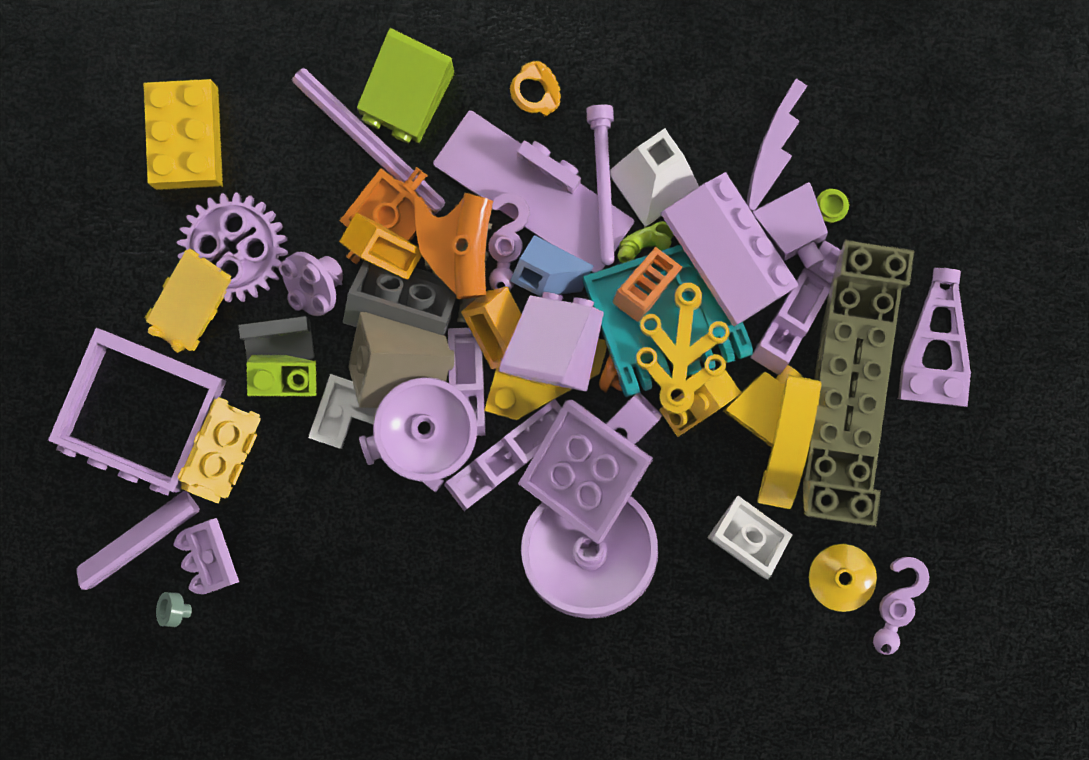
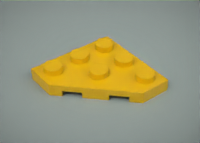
[484,339,607,420]

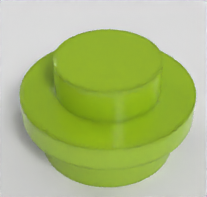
[816,189,849,223]

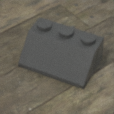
[343,259,458,337]

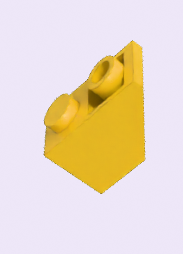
[659,366,741,437]

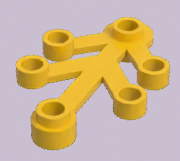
[636,283,729,414]

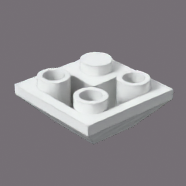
[610,129,699,227]

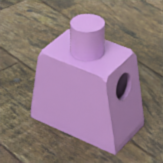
[753,183,828,270]
[606,393,662,445]

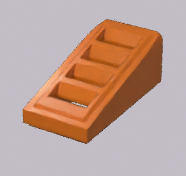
[613,247,682,322]

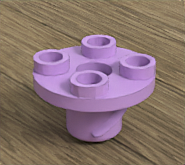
[279,252,343,316]

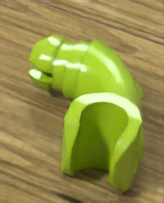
[618,221,674,263]

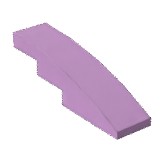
[747,79,807,213]
[444,399,562,511]

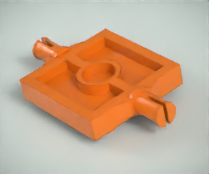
[339,167,434,264]

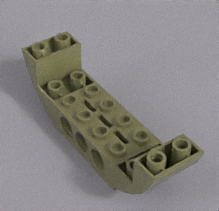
[803,241,914,526]

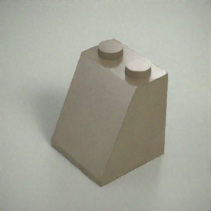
[349,312,455,408]

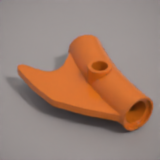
[414,193,494,299]

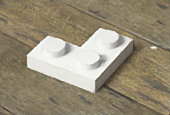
[308,374,378,449]

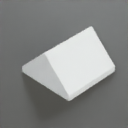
[707,496,792,579]

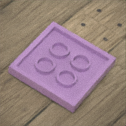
[518,399,653,543]

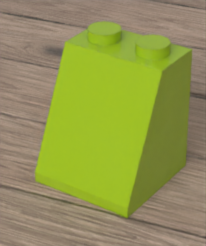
[357,28,454,144]

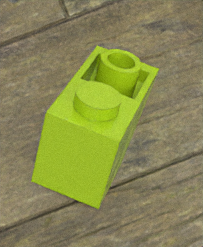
[247,355,316,396]

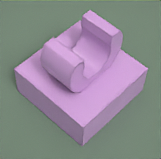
[808,240,841,284]

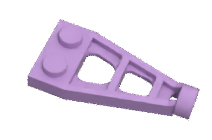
[898,268,971,407]

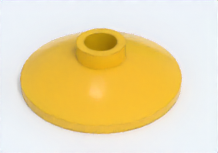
[809,544,877,612]

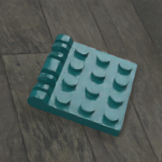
[582,245,753,397]

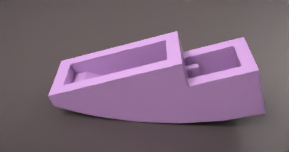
[750,268,831,375]
[448,328,485,436]

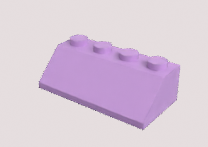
[660,172,799,327]

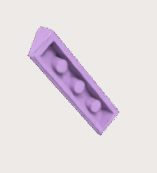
[77,491,200,590]

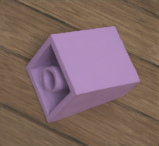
[499,292,604,392]

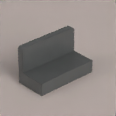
[239,316,314,361]

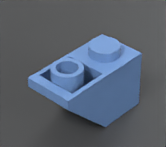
[510,235,594,297]

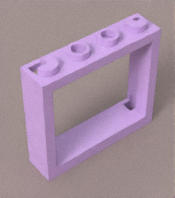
[48,328,226,496]

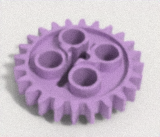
[177,193,288,302]

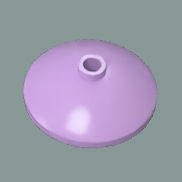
[373,378,477,481]

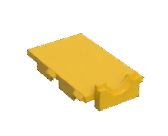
[145,248,232,353]
[177,397,261,503]

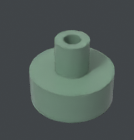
[156,592,192,627]

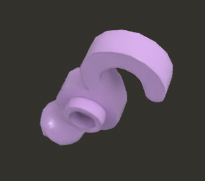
[489,193,530,291]
[873,557,929,655]

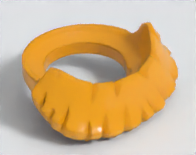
[510,61,561,116]

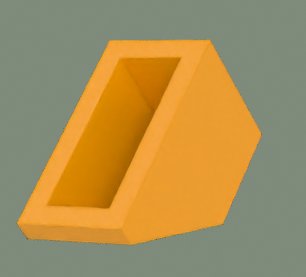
[339,212,422,280]
[461,286,522,369]

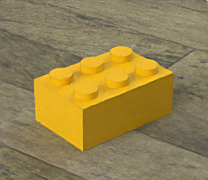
[144,79,222,190]

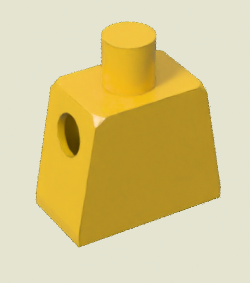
[723,365,802,447]

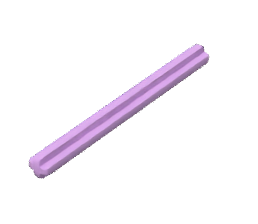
[292,68,445,214]

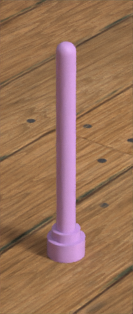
[586,105,614,265]

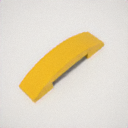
[757,374,821,509]

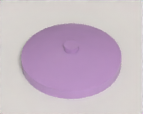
[522,496,658,618]

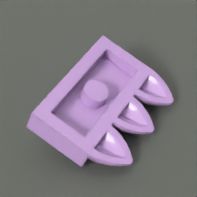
[174,518,239,594]

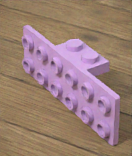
[434,111,634,273]

